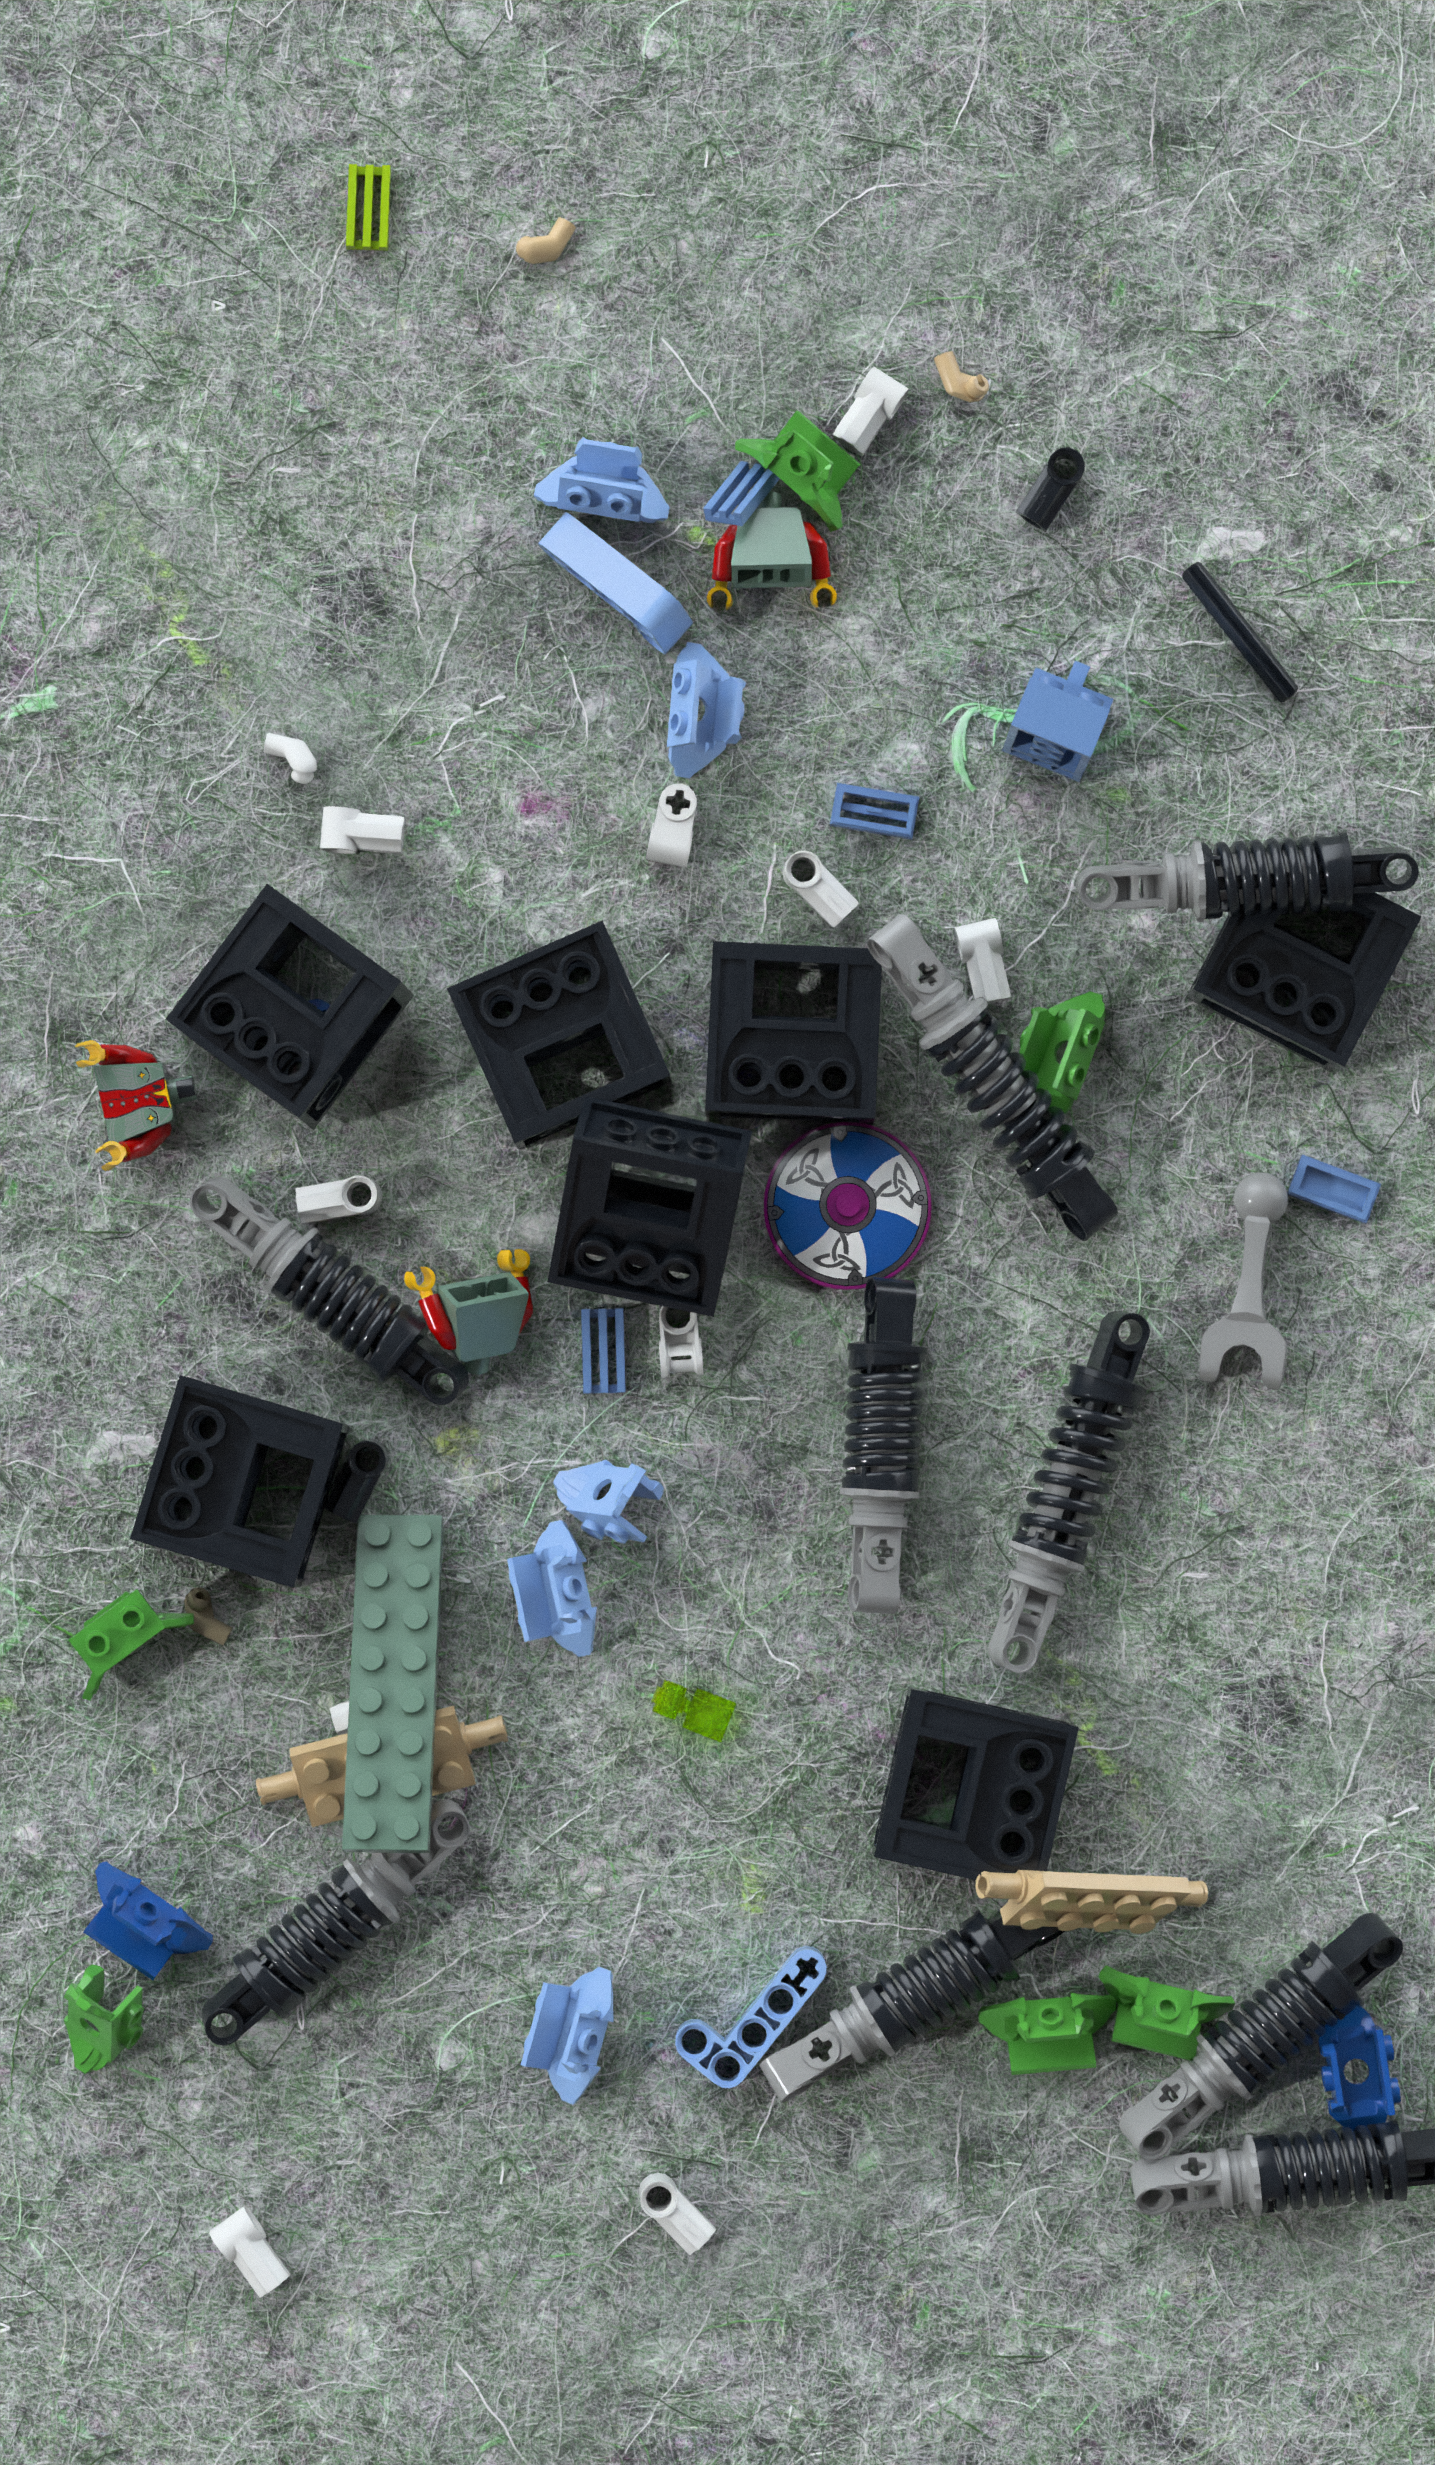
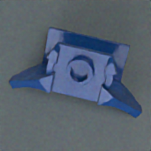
[83,1861,213,1980]
[1318,2007,1401,2131]

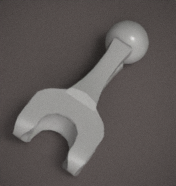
[1199,1172,1288,1390]

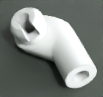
[264,733,317,784]

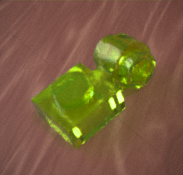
[651,1679,736,1743]

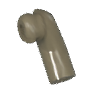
[184,1587,233,1646]

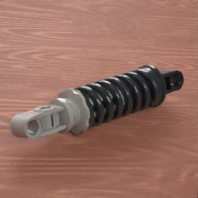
[867,914,1118,1241]
[988,1311,1150,1673]

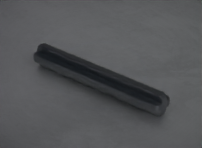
[1182,562,1298,702]

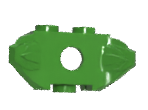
[735,410,861,532]
[1019,991,1106,1114]
[68,1589,194,1701]
[63,1964,144,2074]
[1098,1965,1236,2061]
[978,1993,1116,2075]

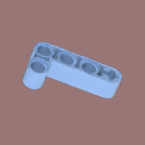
[538,512,693,654]
[675,1946,827,2088]

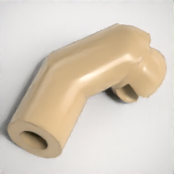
[516,217,576,264]
[934,351,989,402]

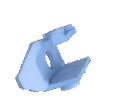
[534,437,670,523]
[667,642,746,779]
[553,1460,664,1544]
[507,1520,597,1657]
[521,1967,614,2105]

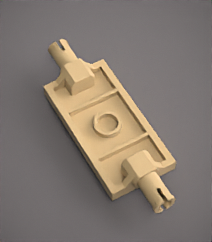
[256,1706,508,1827]
[975,1870,1208,1934]

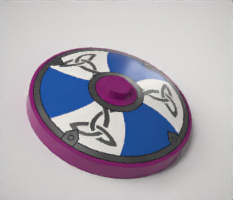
[763,1122,932,1290]

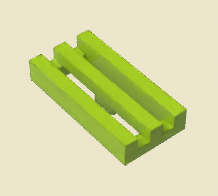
[346,164,391,251]

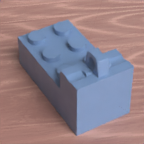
[1002,661,1113,782]

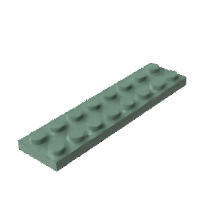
[342,1515,444,1853]

